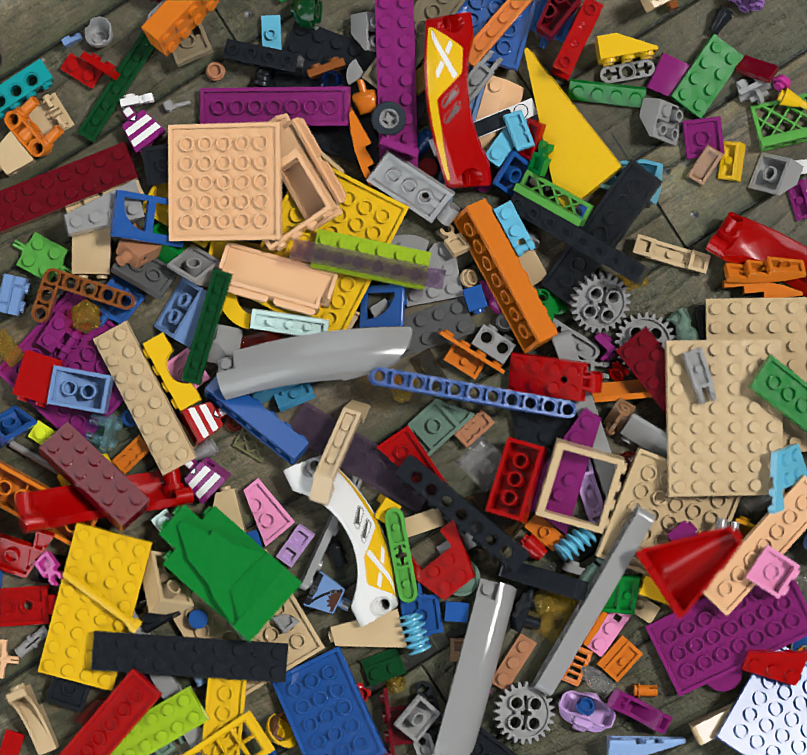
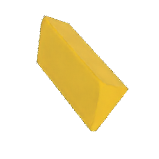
[718,141,746,182]

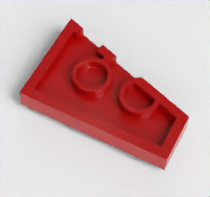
[741,649,807,686]

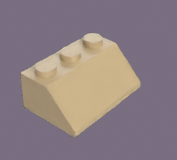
[143,551,194,615]

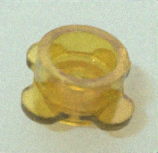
[387,677,406,694]

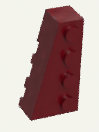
[536,0,584,42]

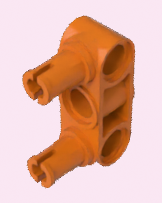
[4,96,64,157]

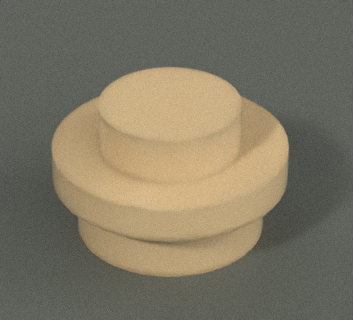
[460,269,478,288]

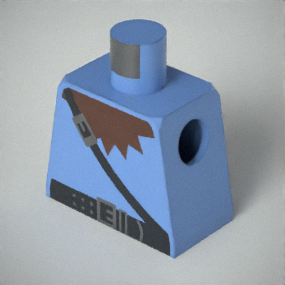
[303,571,352,614]

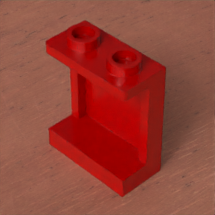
[12,350,65,408]

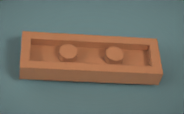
[492,632,537,690]

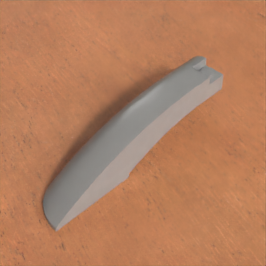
[216,327,412,400]

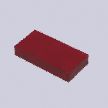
[735,55,779,83]

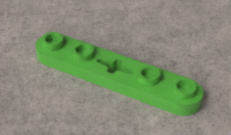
[385,507,418,603]

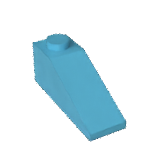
[486,119,527,170]

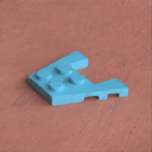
[768,444,807,514]

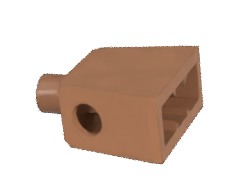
[116,223,163,268]

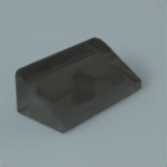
[410,348,447,390]

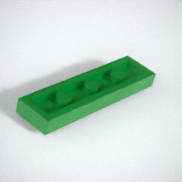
[568,79,646,108]

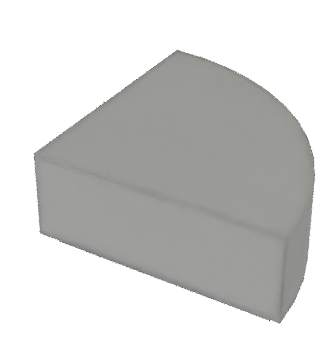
[346,59,364,85]
[272,614,300,633]

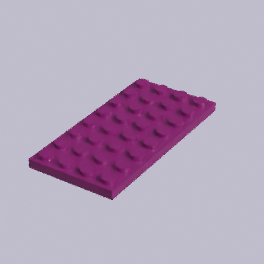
[645,579,807,697]

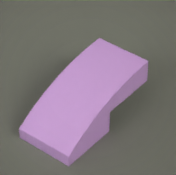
[276,523,315,568]

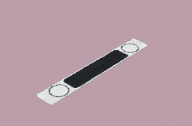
[428,98,538,156]

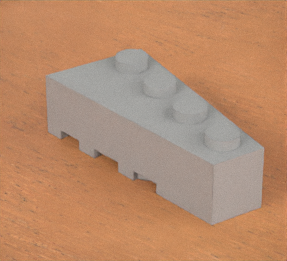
[64,179,145,237]

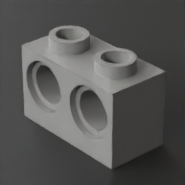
[471,324,516,365]

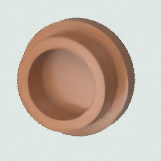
[206,62,225,81]

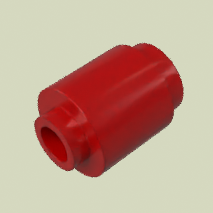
[519,534,548,562]

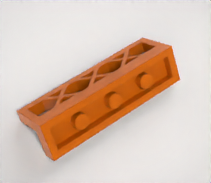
[592,380,653,403]

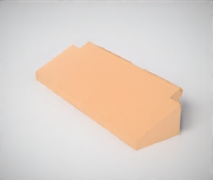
[269,113,346,231]
[218,241,339,316]

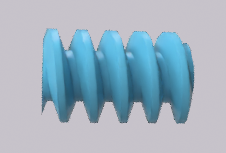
[553,527,597,562]
[398,613,431,655]

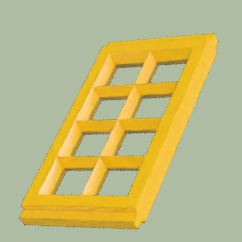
[182,710,275,755]

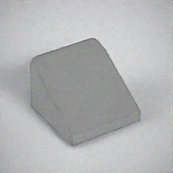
[368,298,389,318]

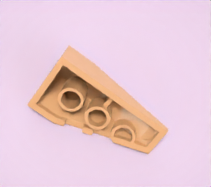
[475,76,525,153]

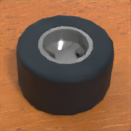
[371,101,406,136]

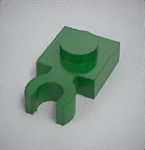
[527,140,554,177]

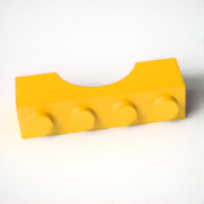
[142,332,202,411]

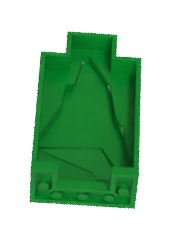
[158,505,302,642]

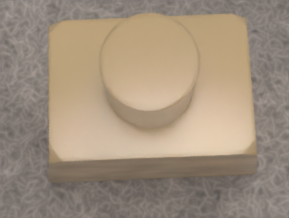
[0,131,37,177]

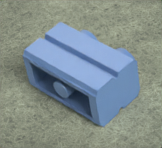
[0,273,31,316]

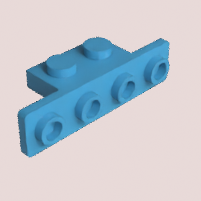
[252,382,316,412]

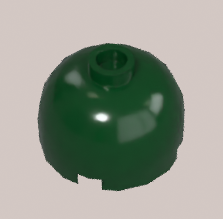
[290,0,322,30]

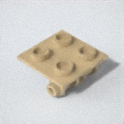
[29,92,74,135]

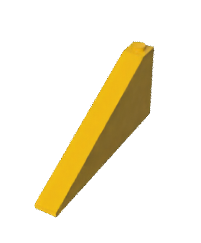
[524,48,624,210]

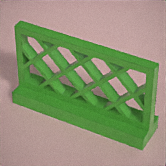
[750,93,807,152]

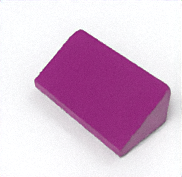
[787,179,807,221]

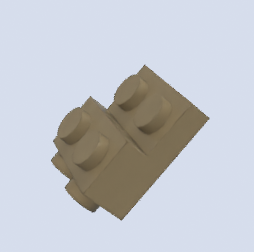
[173,23,214,67]

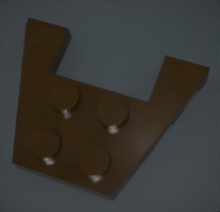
[451,489,530,564]

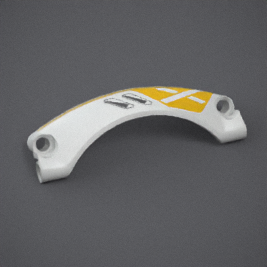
[283,455,398,627]

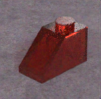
[241,331,284,349]

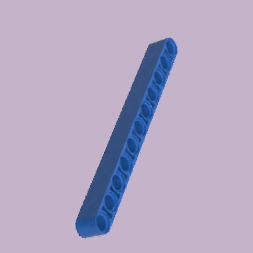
[368,367,577,419]

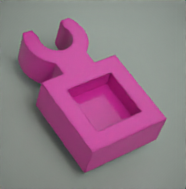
[34,550,64,586]

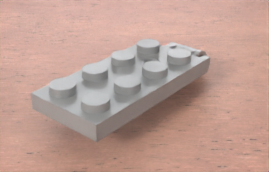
[366,149,461,226]

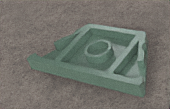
[408,398,475,456]

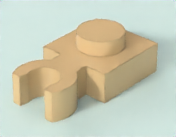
[439,224,470,258]

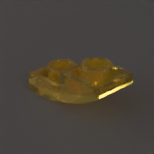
[0,328,25,367]

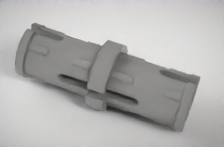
[14,625,49,659]

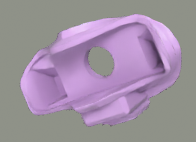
[558,690,616,733]

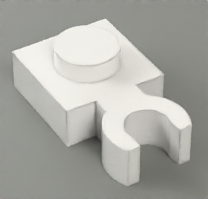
[119,93,154,109]

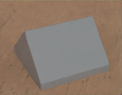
[167,244,220,288]
[394,694,441,743]

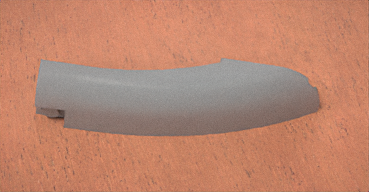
[433,578,517,755]

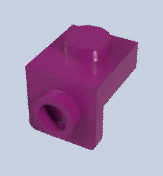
[593,332,616,362]

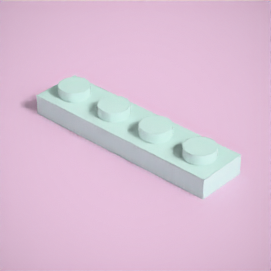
[250,308,329,336]

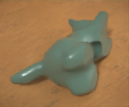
[666,307,700,340]

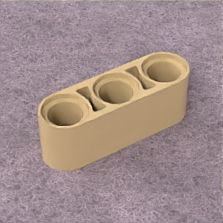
[404,508,447,537]

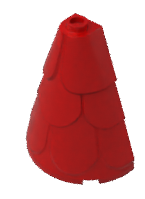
[636,526,743,619]

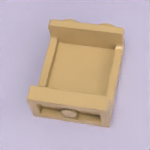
[72,228,113,279]

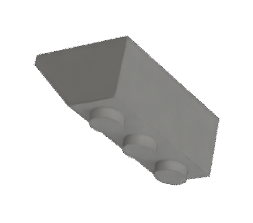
[618,413,667,458]

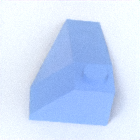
[607,735,686,755]

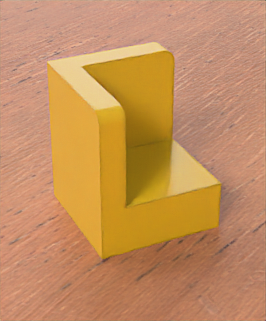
[374,493,402,523]

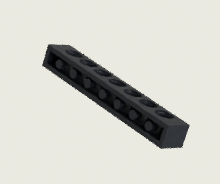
[511,191,650,285]
[395,454,531,572]

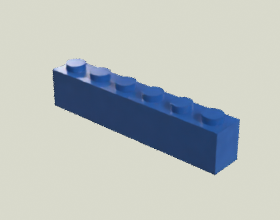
[204,376,309,466]

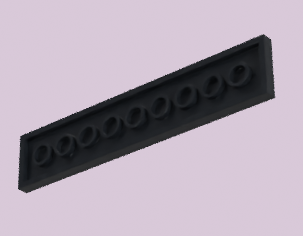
[91,631,288,683]

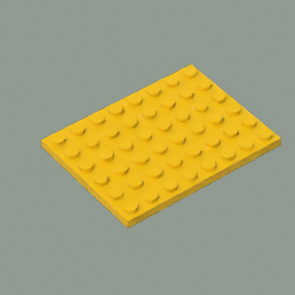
[254,167,409,331]

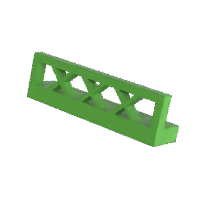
[513,169,594,227]

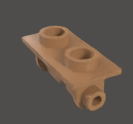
[602,398,636,436]

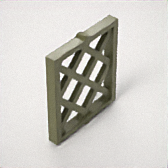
[233,427,271,463]

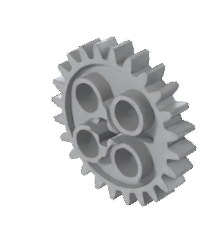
[569,271,631,333]
[614,312,676,370]
[492,681,555,744]

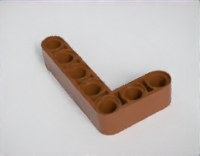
[31,268,137,323]

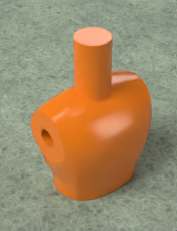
[352,79,378,116]

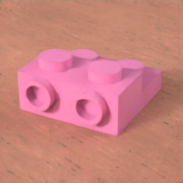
[745,544,800,599]

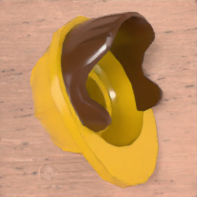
[265,712,297,748]

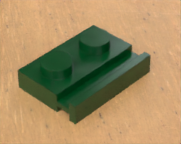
[361,647,406,686]

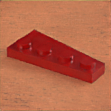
[376,425,448,495]

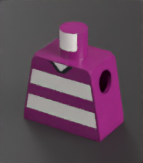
[122,106,167,155]
[185,457,231,504]

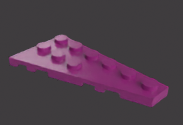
[531,407,602,534]

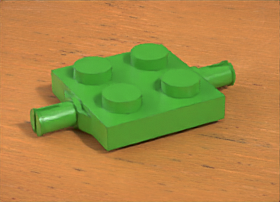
[12,232,72,282]

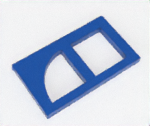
[110,190,184,248]
[360,285,405,328]

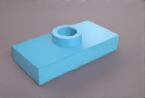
[261,15,282,50]
[503,109,535,152]

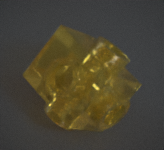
[71,299,101,334]

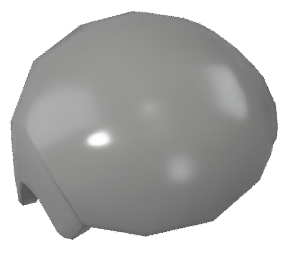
[85,16,113,48]

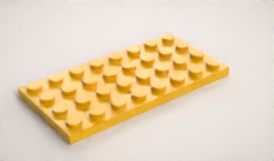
[38,522,153,691]

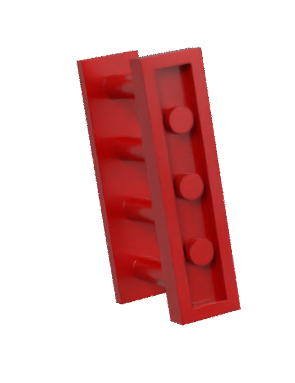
[550,0,604,81]

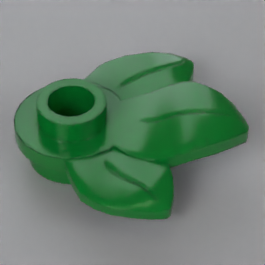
[537,289,568,321]

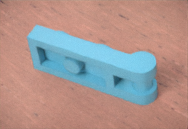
[493,200,536,257]

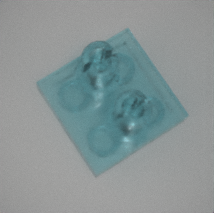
[85,412,124,453]

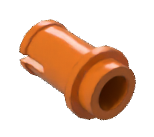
[633,683,658,698]

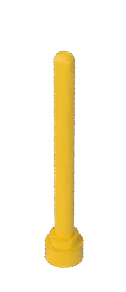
[62,571,142,634]

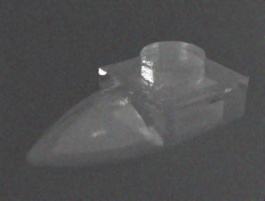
[582,666,617,699]

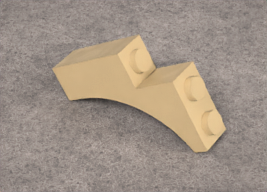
[6,683,59,755]

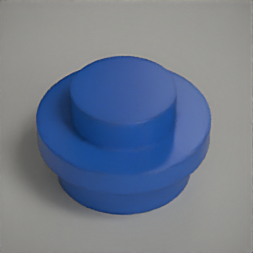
[576,697,595,716]

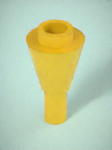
[777,87,807,110]

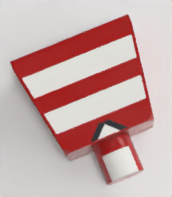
[178,402,228,447]

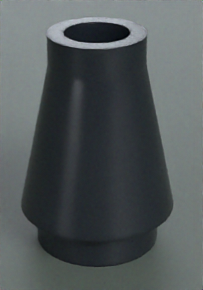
[708,5,733,35]

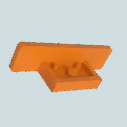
[437,329,505,380]

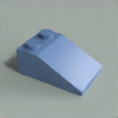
[47,365,114,414]

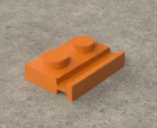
[596,635,643,682]

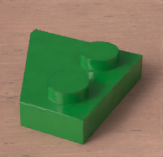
[601,574,640,615]

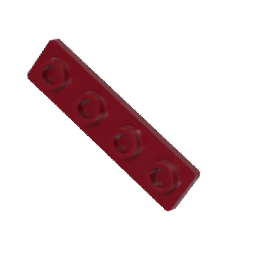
[380,688,413,755]

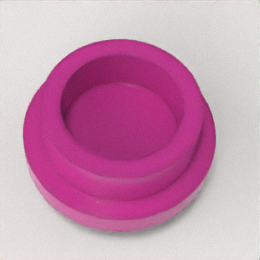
[772,74,791,92]

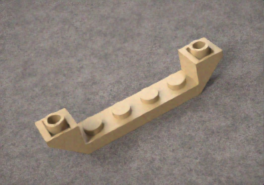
[309,399,370,506]

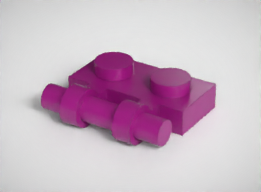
[36,311,85,360]

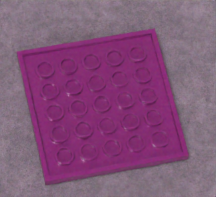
[0,287,154,440]

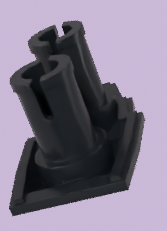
[510,586,548,633]

